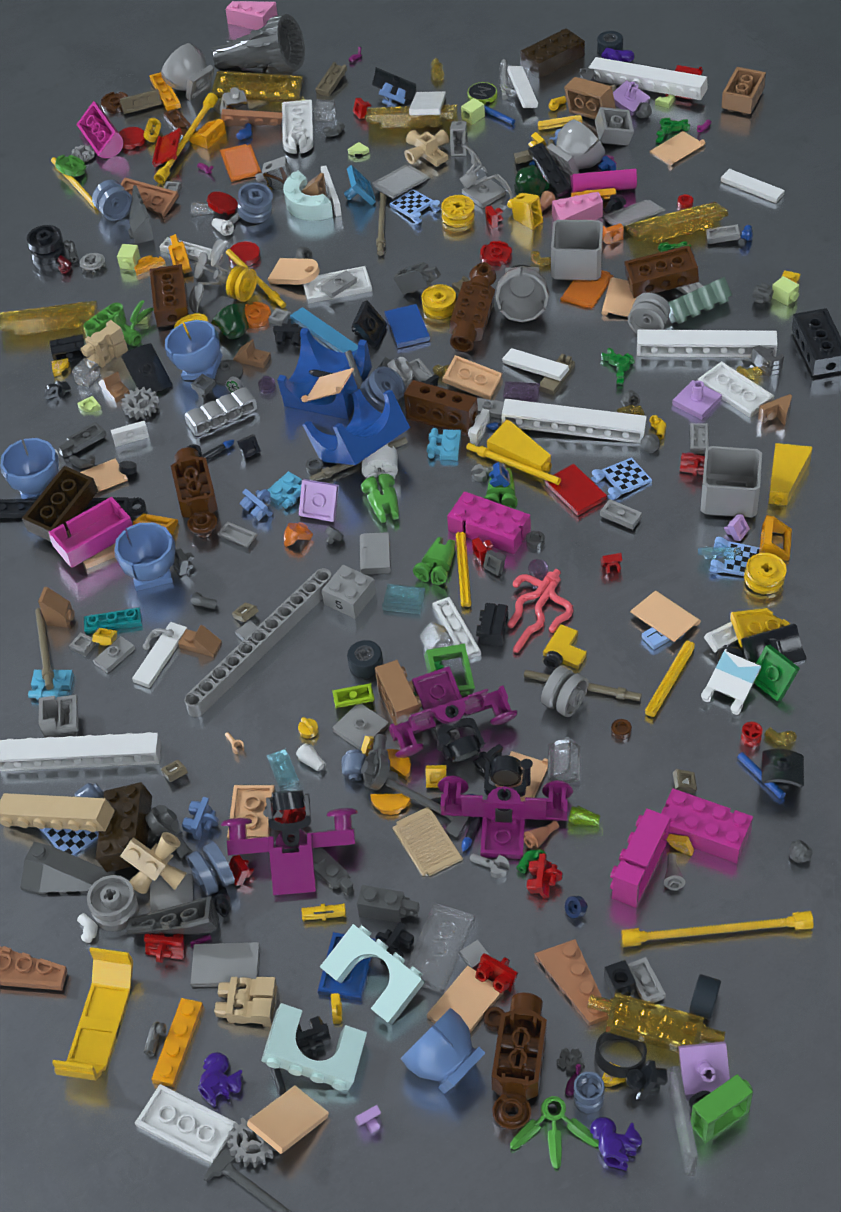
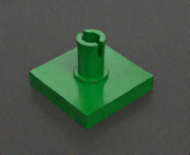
[754,645,800,702]

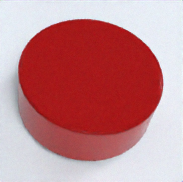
[677,194,694,209]

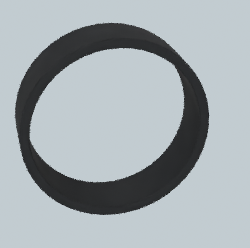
[595,1028,647,1078]

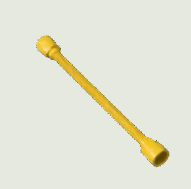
[154,93,218,184]
[621,911,814,948]

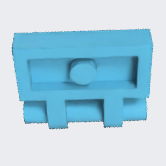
[426,428,461,461]
[268,471,302,509]
[28,670,74,700]

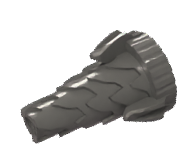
[211,14,305,78]

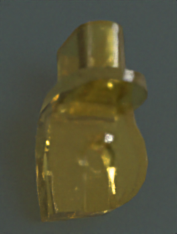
[431,58,444,81]
[617,405,645,416]

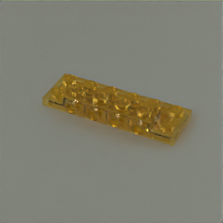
[211,71,303,102]
[366,105,458,129]
[625,202,728,243]
[0,301,98,336]

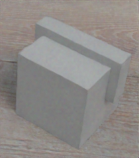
[39,695,78,738]

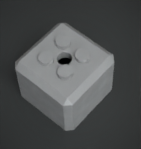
[551,220,603,280]
[701,446,762,518]

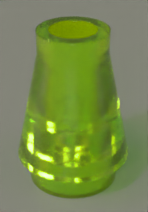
[568,805,600,827]

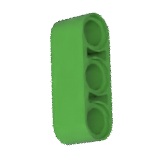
[83,303,126,338]

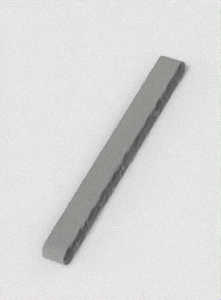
[184,568,332,717]

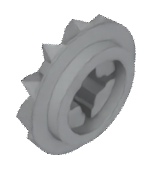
[71,144,96,162]
[80,253,106,272]

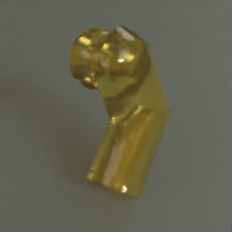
[530,251,551,266]
[433,364,450,377]
[736,366,763,380]
[764,728,797,746]

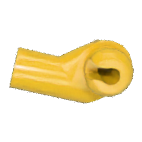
[548,96,567,111]
[649,415,667,440]

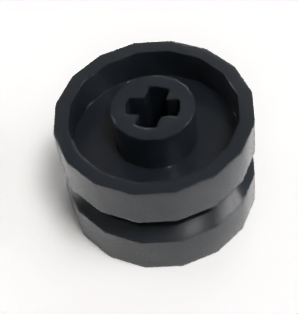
[27,225,66,265]

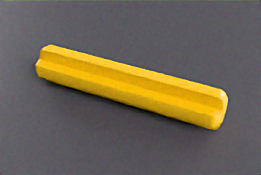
[538,115,582,130]

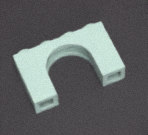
[320,924,425,1025]
[261,1003,367,1091]

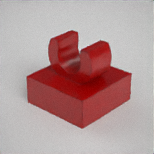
[352,98,371,119]
[485,205,503,229]
[472,537,493,564]
[600,553,622,574]
[229,855,254,886]

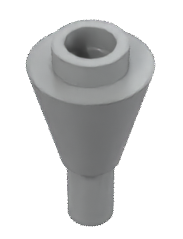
[664,853,685,890]

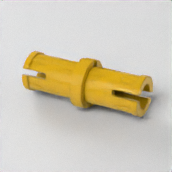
[301,903,346,921]

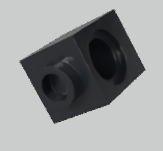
[604,960,636,1000]

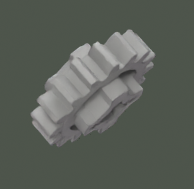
[121,387,159,420]
[227,1115,277,1167]

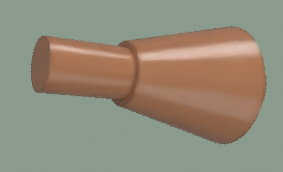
[540,191,556,211]
[524,821,559,850]

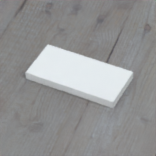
[409,91,446,115]
[303,266,372,304]
[698,361,774,418]
[135,1084,238,1165]

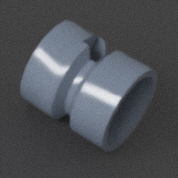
[574,1072,604,1114]

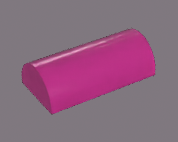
[76,101,123,159]
[570,169,637,193]

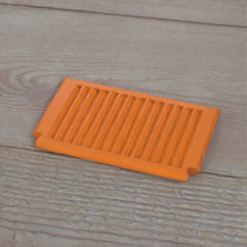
[220,144,262,182]
[560,270,614,308]

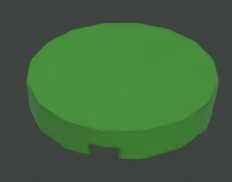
[55,155,86,177]

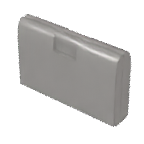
[360,532,391,574]

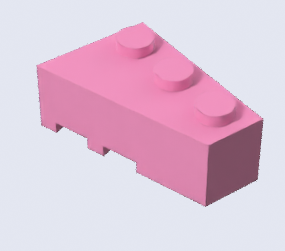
[225,1,278,30]
[552,192,603,221]

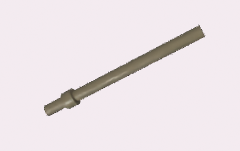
[376,192,386,256]
[309,437,408,481]
[35,608,54,690]
[524,670,642,701]

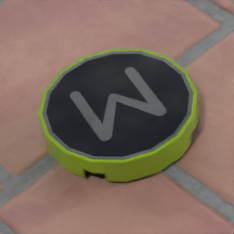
[467,82,497,104]

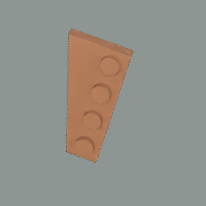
[220,109,282,127]
[121,178,179,218]
[534,939,610,1026]
[0,946,67,990]

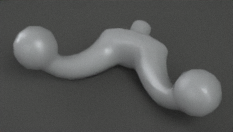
[142,628,174,650]

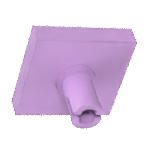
[613,81,650,116]
[672,380,722,420]
[299,479,339,522]
[678,1041,730,1095]

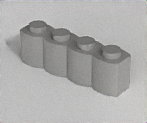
[184,387,257,436]

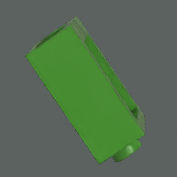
[424,643,475,698]
[690,1074,753,1144]

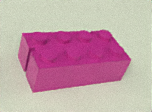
[447,491,531,555]
[48,497,133,568]
[661,788,753,863]
[610,808,671,908]

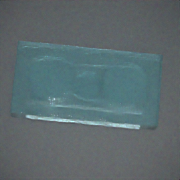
[698,546,741,560]
[267,749,299,791]

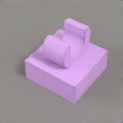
[724,514,750,541]
[355,1105,381,1134]

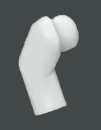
[77,913,98,943]

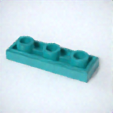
[84,607,142,635]

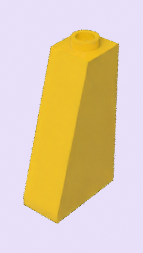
[487,419,552,473]
[768,443,812,505]

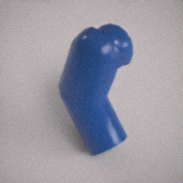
[236,123,252,140]
[740,225,753,241]

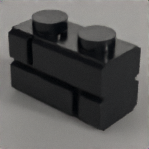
[50,334,88,362]
[476,603,509,647]

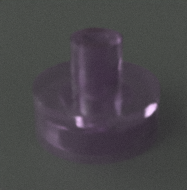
[258,376,276,394]
[528,559,548,579]

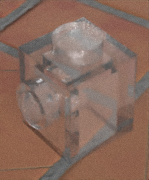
[312,99,336,122]
[72,358,101,388]
[419,622,454,650]

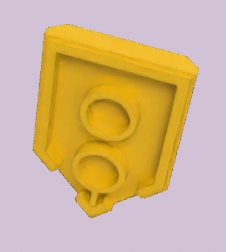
[730,608,790,647]

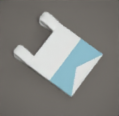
[701,651,761,715]

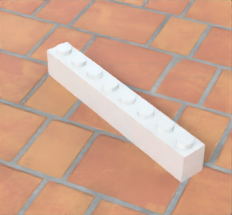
[589,57,708,100]
[637,330,777,358]
[501,399,646,443]
[0,732,161,771]

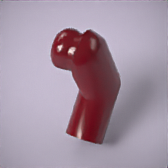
[57,255,72,274]

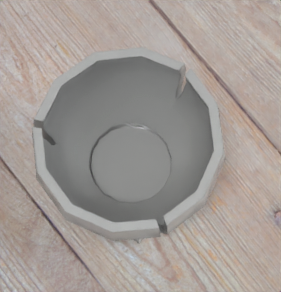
[161,43,214,101]
[547,119,605,176]
[495,266,550,323]

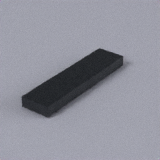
[528,143,572,197]

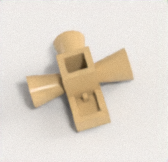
[404,130,449,167]
[120,832,187,894]

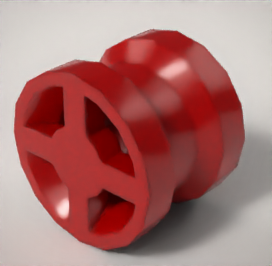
[741,722,763,748]

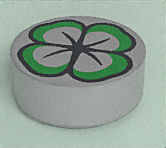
[226,376,243,393]

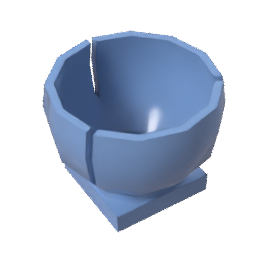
[165,320,223,381]
[0,438,59,499]
[114,522,175,591]
[400,1008,485,1094]

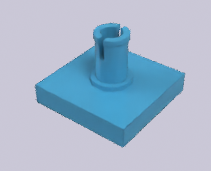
[344,165,376,205]

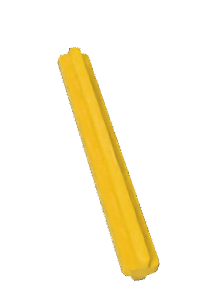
[456,532,471,608]
[645,640,695,717]

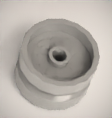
[628,293,670,333]
[541,665,589,717]
[87,875,139,931]

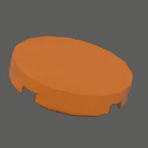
[245,302,271,329]

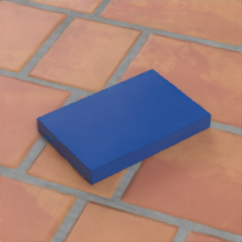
[384,304,430,348]
[318,932,376,1001]

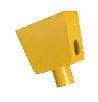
[507,193,543,230]

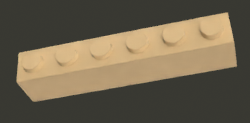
[0,793,115,832]

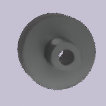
[325,525,344,545]

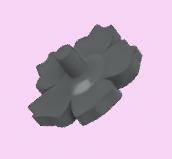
[556,1048,585,1075]

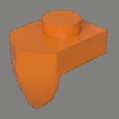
[603,223,624,245]
[284,522,313,547]

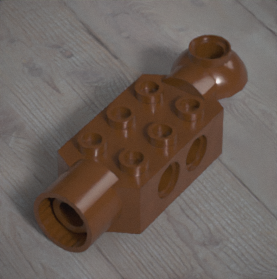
[449,262,496,352]
[170,447,218,538]
[492,992,547,1130]

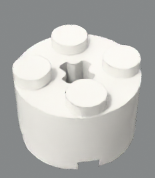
[362,444,398,481]

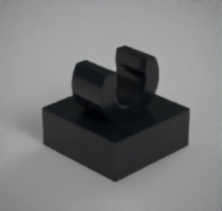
[237,434,261,458]

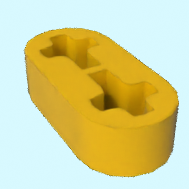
[144,118,161,142]

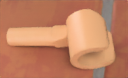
[225,732,244,754]

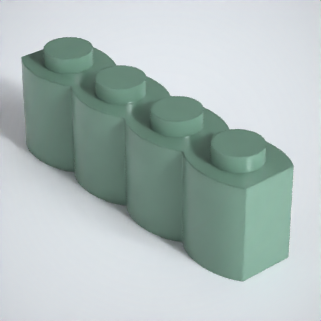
[668,277,732,324]

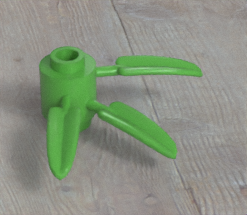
[115,300,154,346]
[510,1096,599,1169]

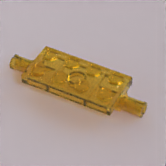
[587,992,726,1052]

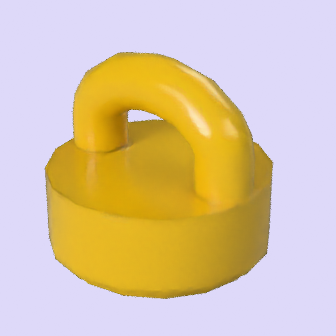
[298,717,318,739]

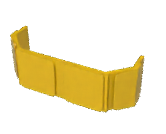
[52,947,133,1081]

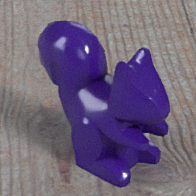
[601,48,635,63]
[198,1052,243,1107]
[590,1117,642,1170]

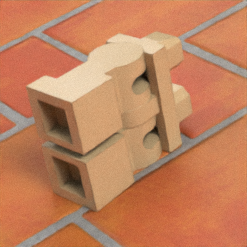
[81,320,128,369]
[214,977,278,1027]

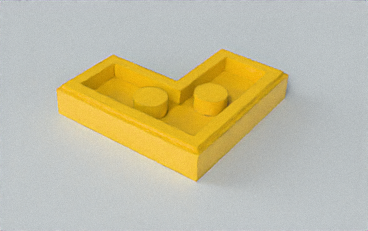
[543,624,587,670]

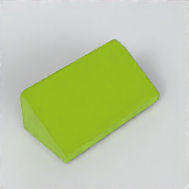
[332,683,375,708]

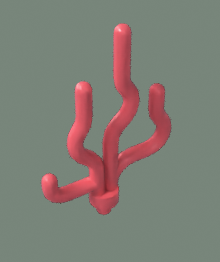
[507,569,574,653]

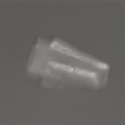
[191,201,213,217]

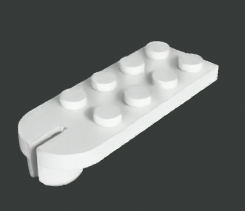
[282,100,314,154]

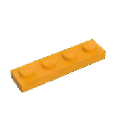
[149,72,181,112]
[151,998,204,1088]

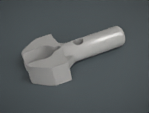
[471,463,506,482]
[470,853,510,878]

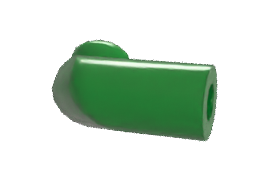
[516,849,546,873]

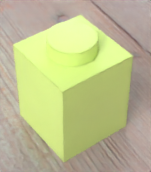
[461,98,485,125]
[117,244,140,270]
[772,276,799,306]

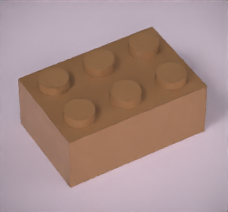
[722,67,766,114]
[564,77,616,119]
[375,660,422,725]

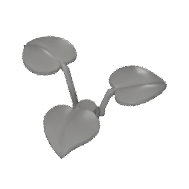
[459,143,513,199]
[189,240,230,313]

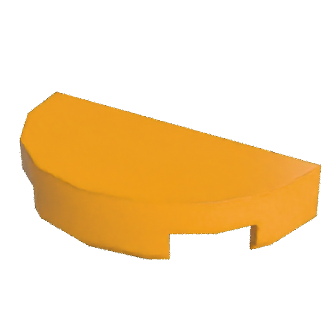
[134,255,166,276]
[387,749,411,780]
[370,794,411,815]

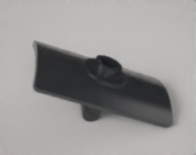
[372,67,416,102]
[121,343,173,393]
[741,624,807,664]
[761,749,804,788]

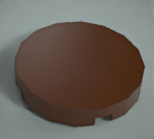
[100,92,128,114]

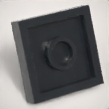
[351,300,387,348]

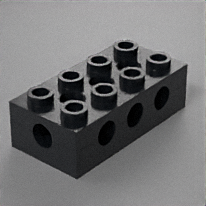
[792,308,841,376]

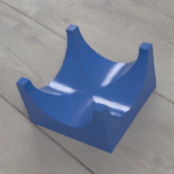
[277,328,372,420]
[302,389,410,465]

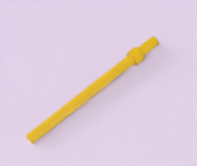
[51,157,97,209]
[226,249,286,309]
[466,443,561,485]

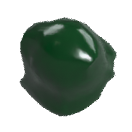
[514,165,550,197]
[211,303,249,340]

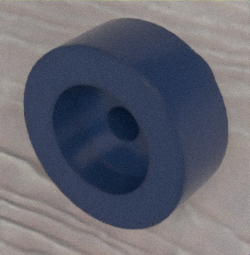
[565,896,588,918]

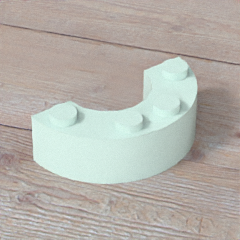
[283,170,333,221]

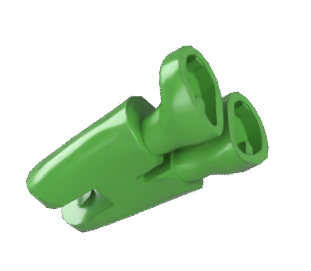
[484,468,518,509]
[361,474,399,523]
[413,537,456,585]

